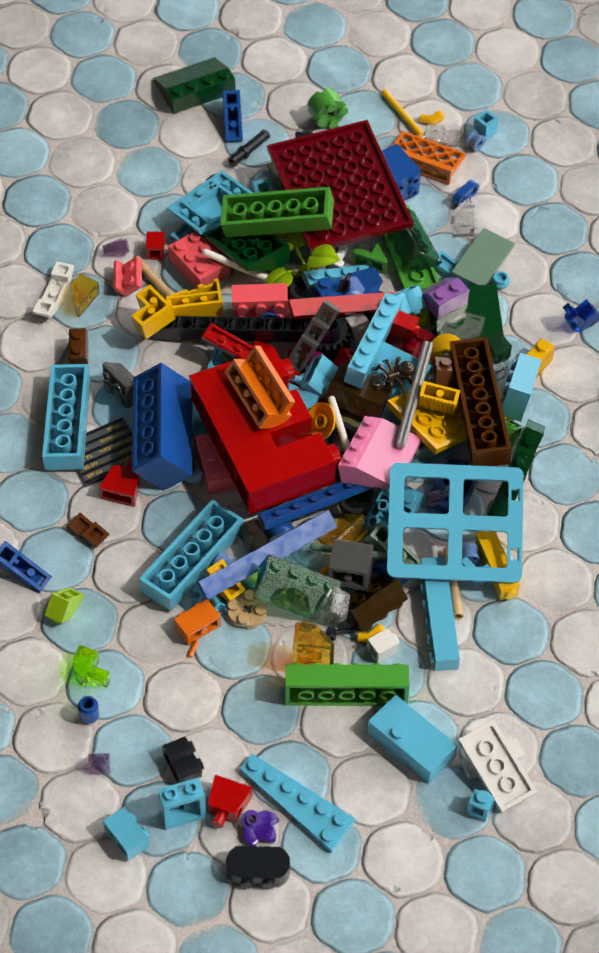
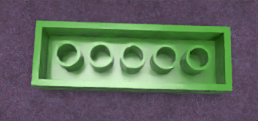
[220,187,334,238]
[285,663,409,706]

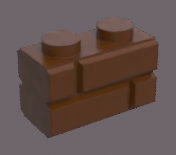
[68,328,89,364]

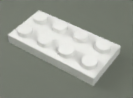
[458,720,537,813]

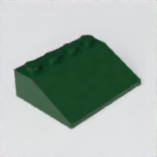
[153,57,236,114]
[203,225,291,271]

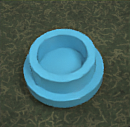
[491,271,510,289]

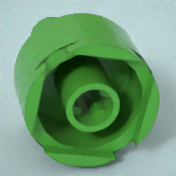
[307,88,348,129]

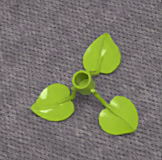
[265,232,340,287]

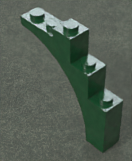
[487,419,545,517]

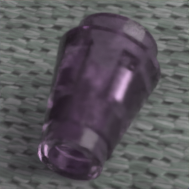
[102,238,130,256]

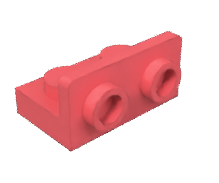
[113,256,142,297]

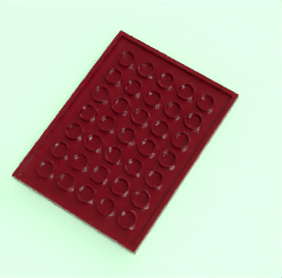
[267,119,414,254]

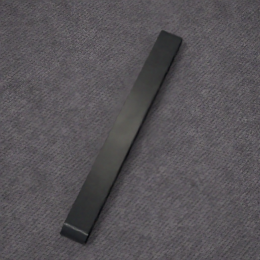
[148,316,341,343]

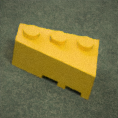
[166,278,224,317]

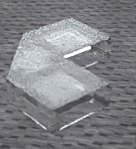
[439,313,485,340]

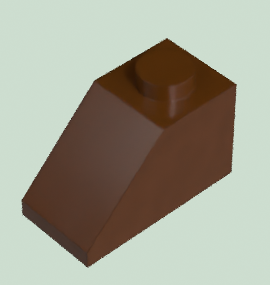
[429,356,455,388]

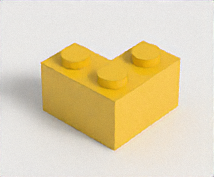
[131,285,176,339]

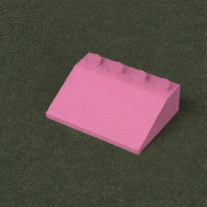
[338,416,421,489]

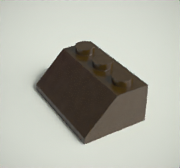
[324,363,390,418]
[334,575,408,631]

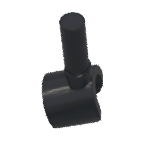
[339,273,352,292]
[325,626,352,642]

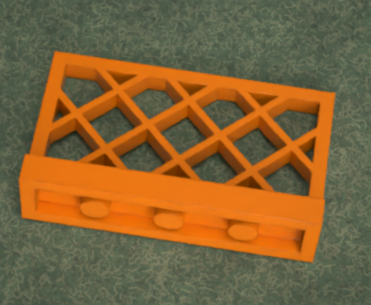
[389,131,466,185]

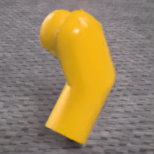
[419,111,445,126]
[357,624,385,643]

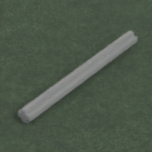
[395,341,433,449]

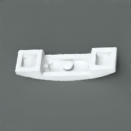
[32,261,74,318]

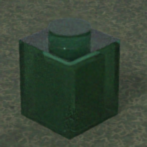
[487,331,512,365]

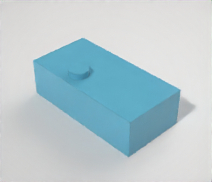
[367,695,458,783]

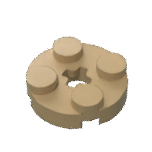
[228,590,267,629]

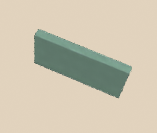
[451,228,515,285]

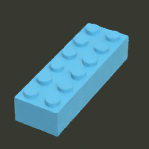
[42,364,91,470]
[139,499,244,611]

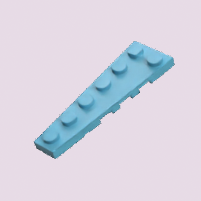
[240,753,355,853]

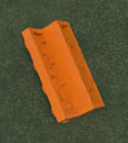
[224,346,295,429]

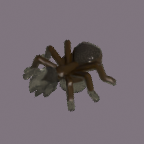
[370,357,415,398]

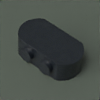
[226,846,290,889]

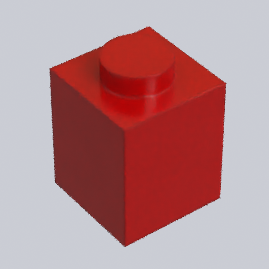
[146,231,165,260]
[390,310,420,343]

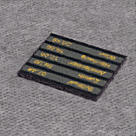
[76,417,133,487]

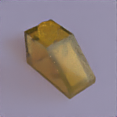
[70,273,100,318]

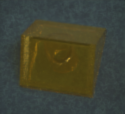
[317,514,365,545]

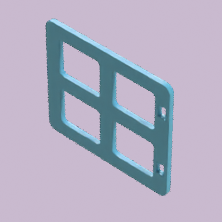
[387,462,524,583]

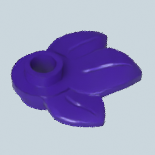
[241,810,279,846]

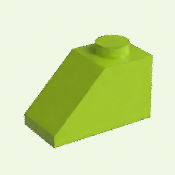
[45,587,85,624]

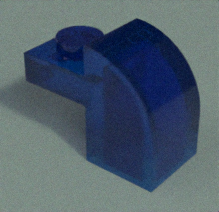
[563,299,599,332]

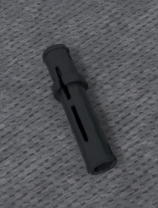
[228,129,270,167]

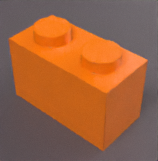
[174,600,221,645]

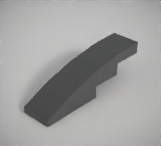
[289,300,341,373]

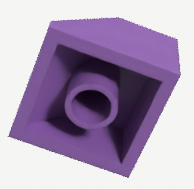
[421,277,469,319]

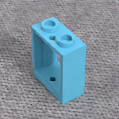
[158,777,206,830]

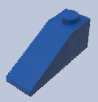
[222,90,243,142]
[0,541,52,592]

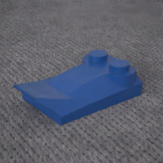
[313,267,383,297]

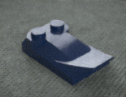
[426,454,479,514]

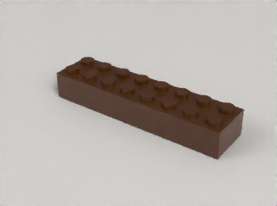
[450,337,511,466]

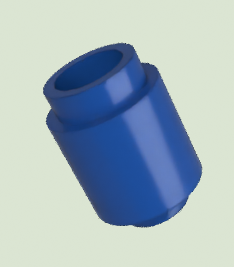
[78,696,100,724]

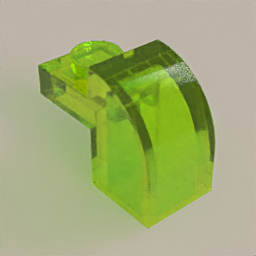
[72,645,111,688]

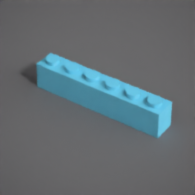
[344,292,403,388]
[420,557,460,671]

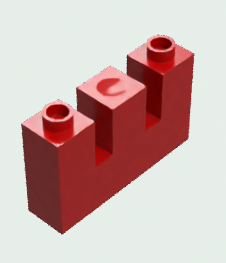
[189,346,341,514]

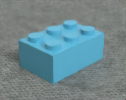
[501,353,541,422]

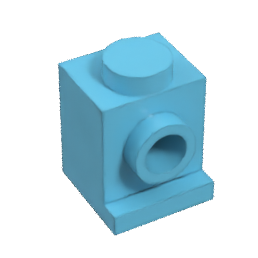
[467,789,495,822]

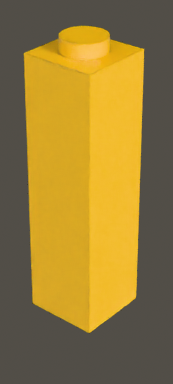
[475,531,520,600]

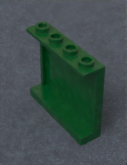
[429,284,505,353]

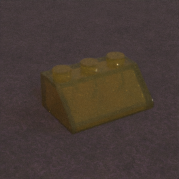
[293,622,335,664]

